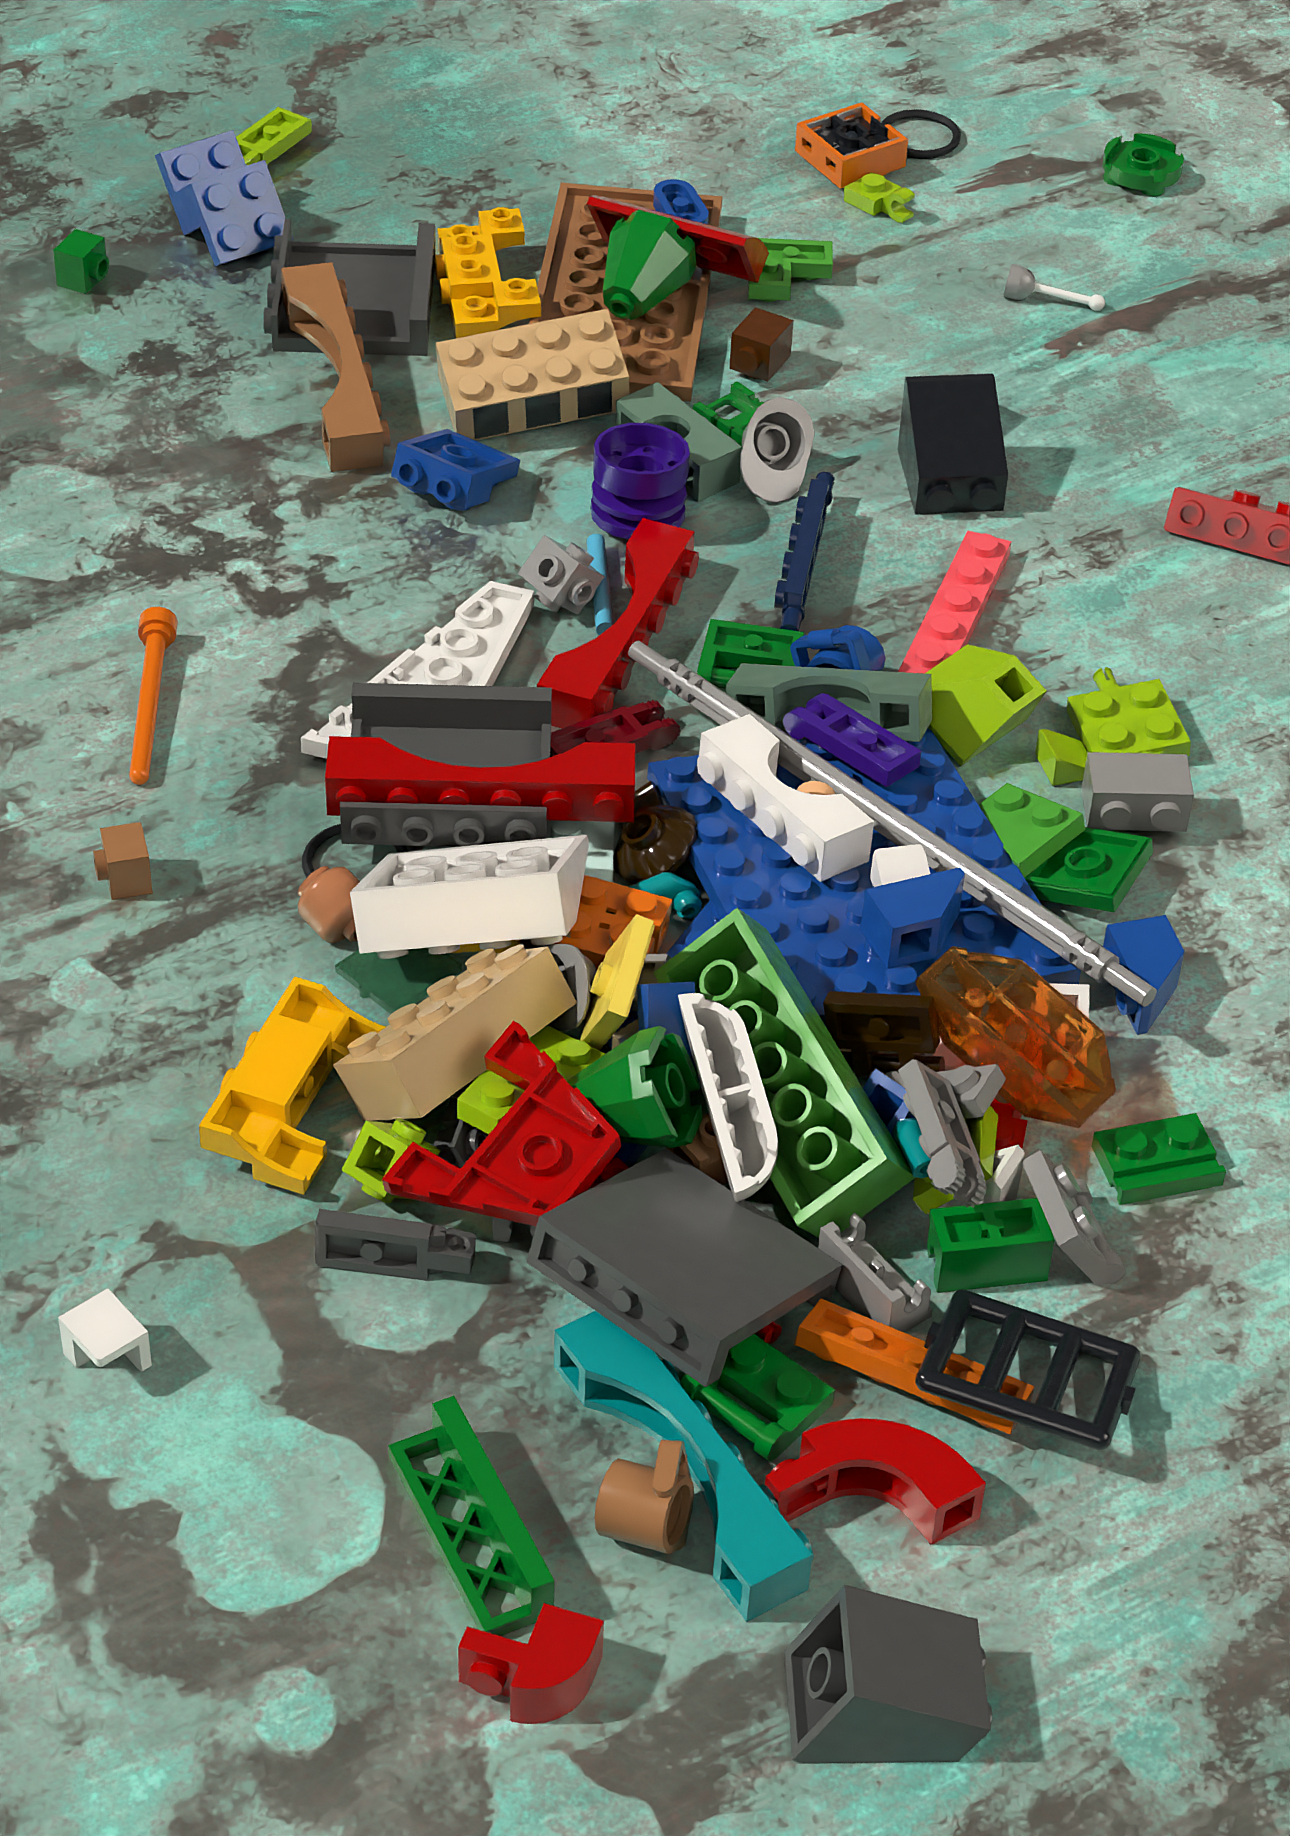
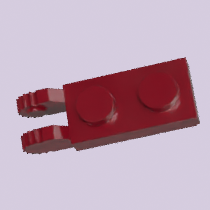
[550,699,681,757]

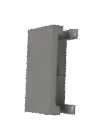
[818,1213,933,1332]

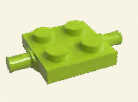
[1067,667,1191,756]

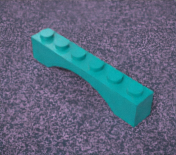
[554,1311,814,1622]

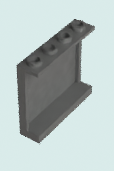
[263,219,436,356]
[340,683,552,847]
[526,1148,843,1387]

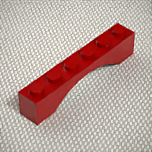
[537,518,699,729]
[325,736,635,822]

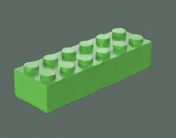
[653,908,915,1238]

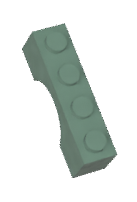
[726,663,932,742]

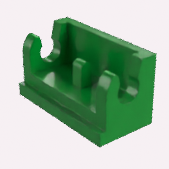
[927,1198,1055,1293]

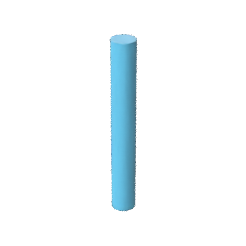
[586,534,614,635]

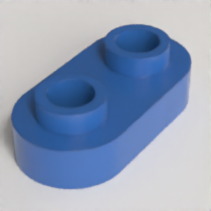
[653,179,709,224]

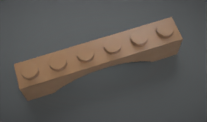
[281,262,390,472]

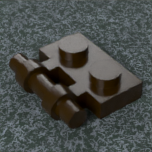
[823,991,945,1079]

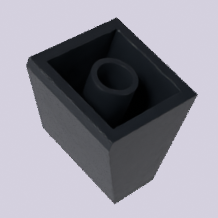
[898,373,1008,514]

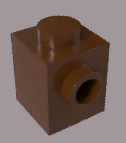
[729,307,794,382]

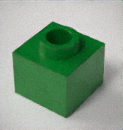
[53,229,109,294]

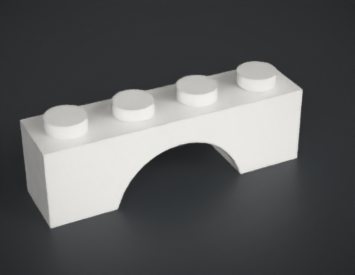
[697,714,874,882]

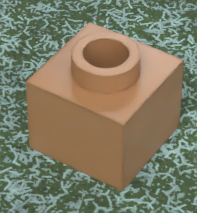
[93,822,153,900]

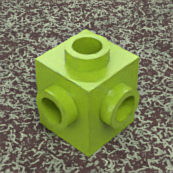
[341,1118,441,1203]

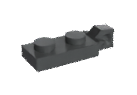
[315,1209,476,1281]

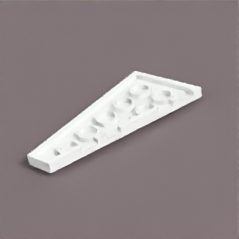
[301,581,535,759]

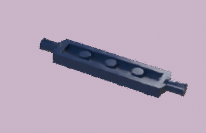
[774,472,835,631]

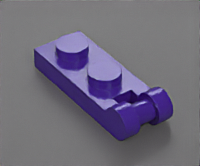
[783,693,921,787]

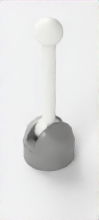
[1003,264,1105,311]

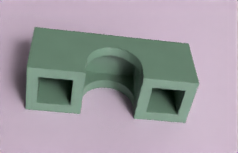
[615,382,742,502]

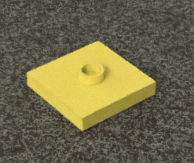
[580,914,655,1051]

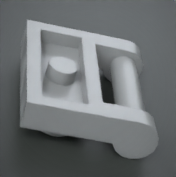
[1021,1150,1125,1286]

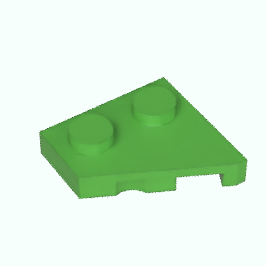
[979,783,1085,878]

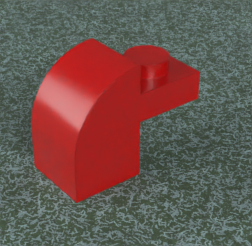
[458,1603,604,1724]

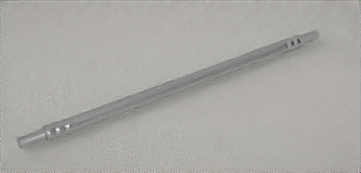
[628,641,1157,1007]

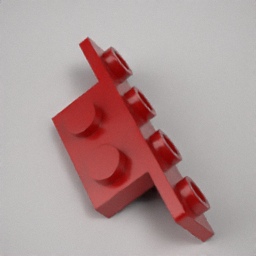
[1164,487,1290,565]

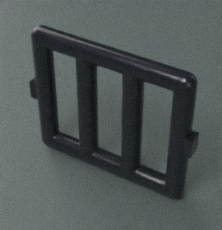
[915,1289,1141,1450]

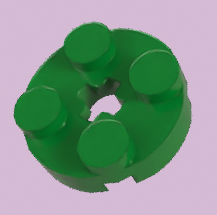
[1102,133,1184,197]

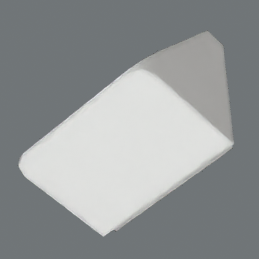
[870,844,930,887]

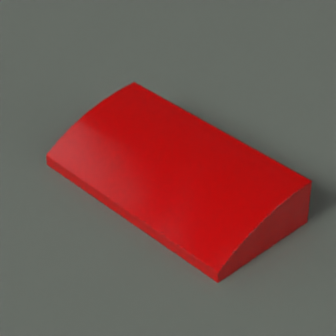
[586,195,769,283]

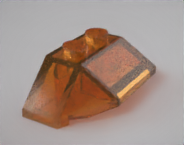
[915,946,1116,1128]

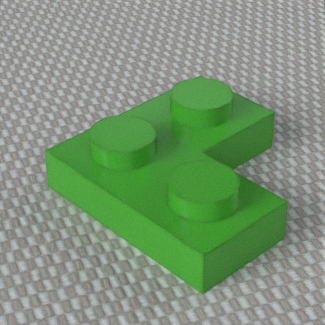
[748,238,833,302]

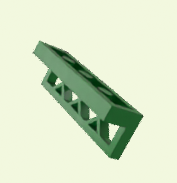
[388,1396,555,1636]

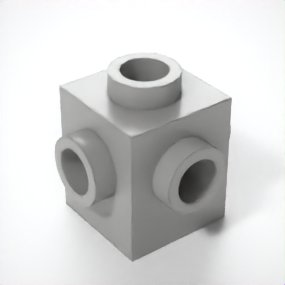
[518,535,605,615]

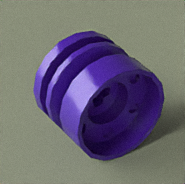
[590,423,690,539]

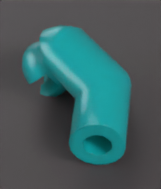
[629,872,702,919]
[892,1118,931,1178]

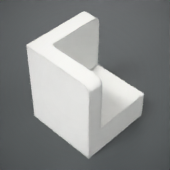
[58,1288,152,1372]

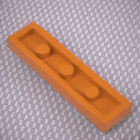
[794,1299,1035,1435]

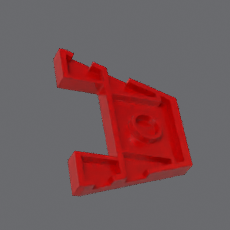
[382,1020,621,1226]

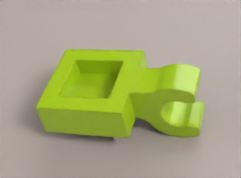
[844,172,915,223]

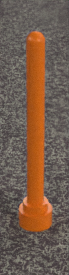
[129,607,178,785]

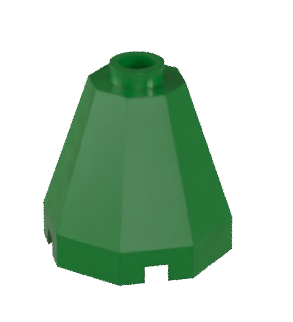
[603,209,697,320]
[567,1026,702,1148]

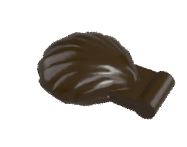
[613,780,697,884]

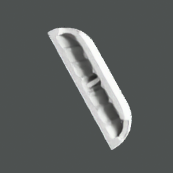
[678,993,778,1202]

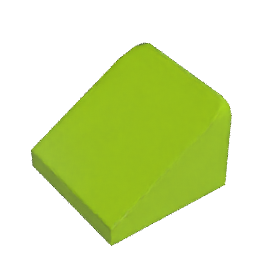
[1035,729,1088,786]

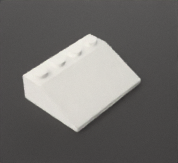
[350,835,589,959]

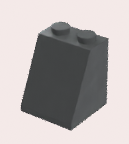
[784,1585,992,1764]

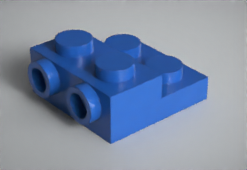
[391,429,521,511]

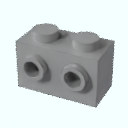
[1081,752,1194,832]

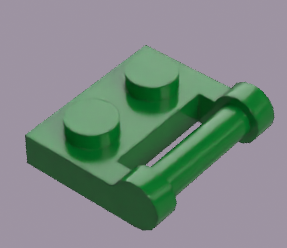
[697,619,804,689]
[680,1334,835,1462]

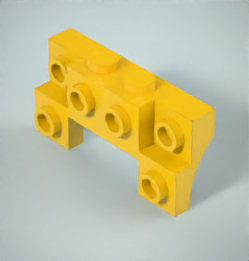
[434,207,541,339]
[199,976,386,1195]

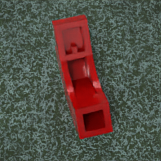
[765,1418,986,1545]

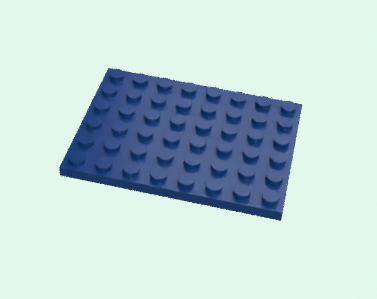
[647,728,1081,1028]

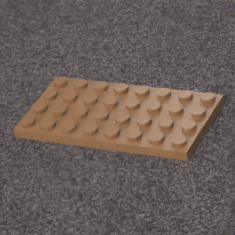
[529,182,723,402]

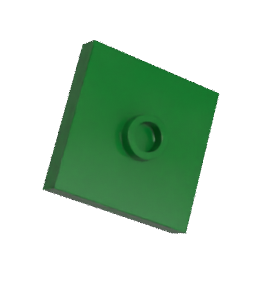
[1025,827,1153,913]

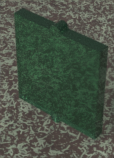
[335,948,462,1014]

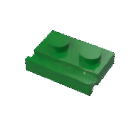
[1091,1113,1226,1205]

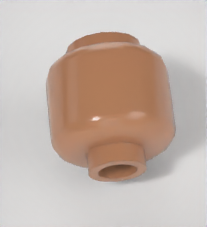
[298,866,360,943]

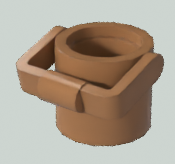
[595,1440,694,1554]

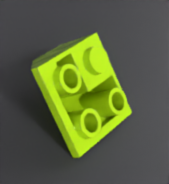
[925,644,1047,766]

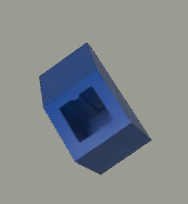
[860,867,965,969]
[1103,915,1184,1035]

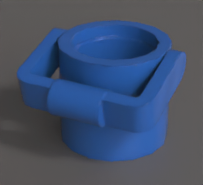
[790,625,886,671]

